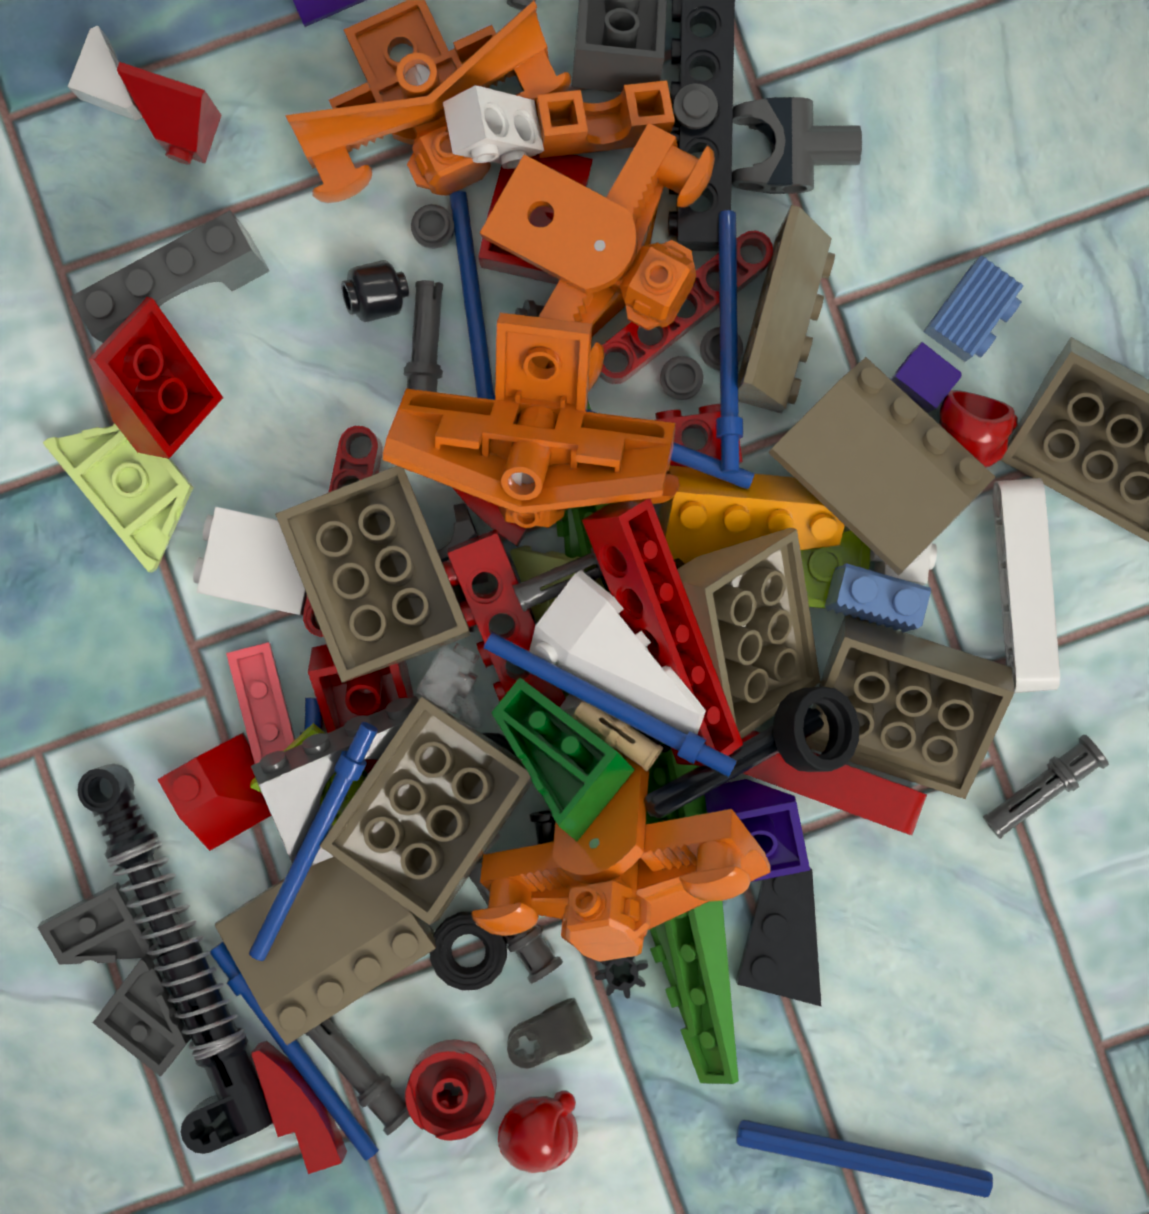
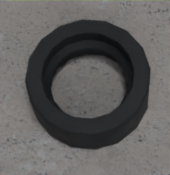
[773,686,860,772]

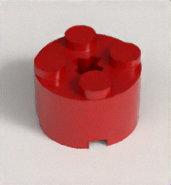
[405,1039,497,1141]

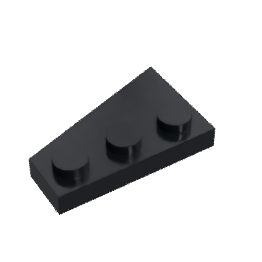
[736,867,821,1006]

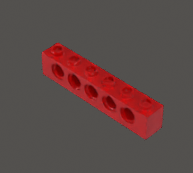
[582,498,743,766]
[442,529,566,707]

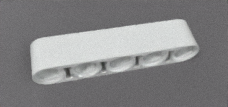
[993,478,1060,693]

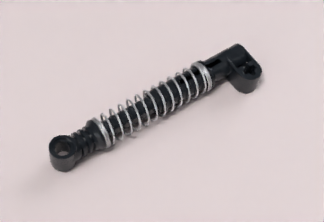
[77,764,273,1154]

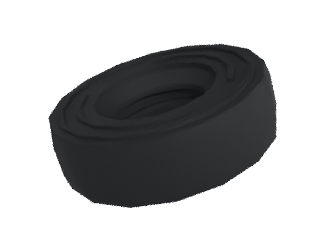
[430,911,507,991]

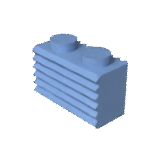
[923,256,1023,362]
[825,563,931,633]

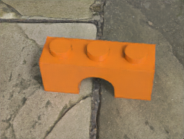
[535,80,675,158]

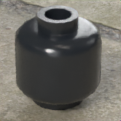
[341,260,409,322]

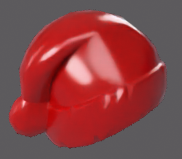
[939,390,1018,468]
[498,1090,578,1173]

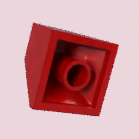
[117,62,222,165]
[157,732,272,851]

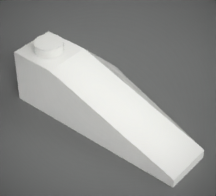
[529,570,706,734]

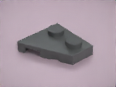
[37,882,158,965]
[92,954,191,1077]

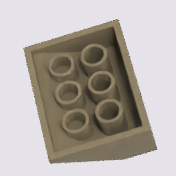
[738,205,835,413]
[1001,337,1149,542]
[769,357,996,576]
[275,466,471,683]
[677,528,821,739]
[805,615,1015,799]
[320,697,533,925]
[215,856,436,1045]

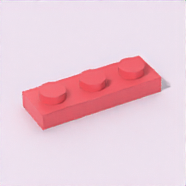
[226,642,295,764]

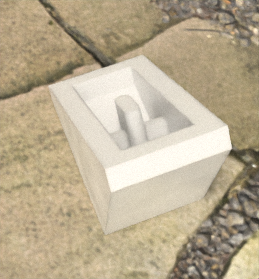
[68,26,143,121]

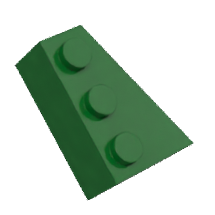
[491,678,635,842]

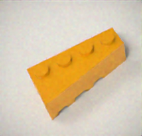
[658,466,845,563]

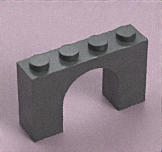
[70,210,269,343]
[251,696,419,866]

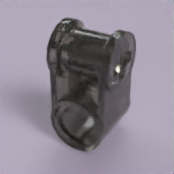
[507,998,593,1069]

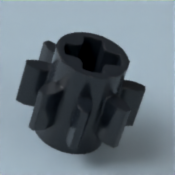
[595,956,648,999]

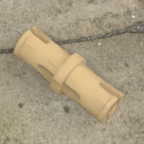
[572,700,663,771]

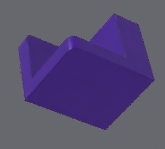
[890,342,962,413]

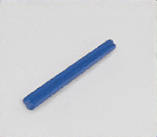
[736,1120,993,1198]

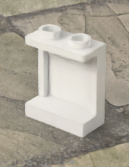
[193,507,307,615]

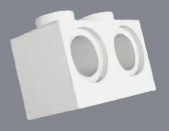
[443,85,544,169]

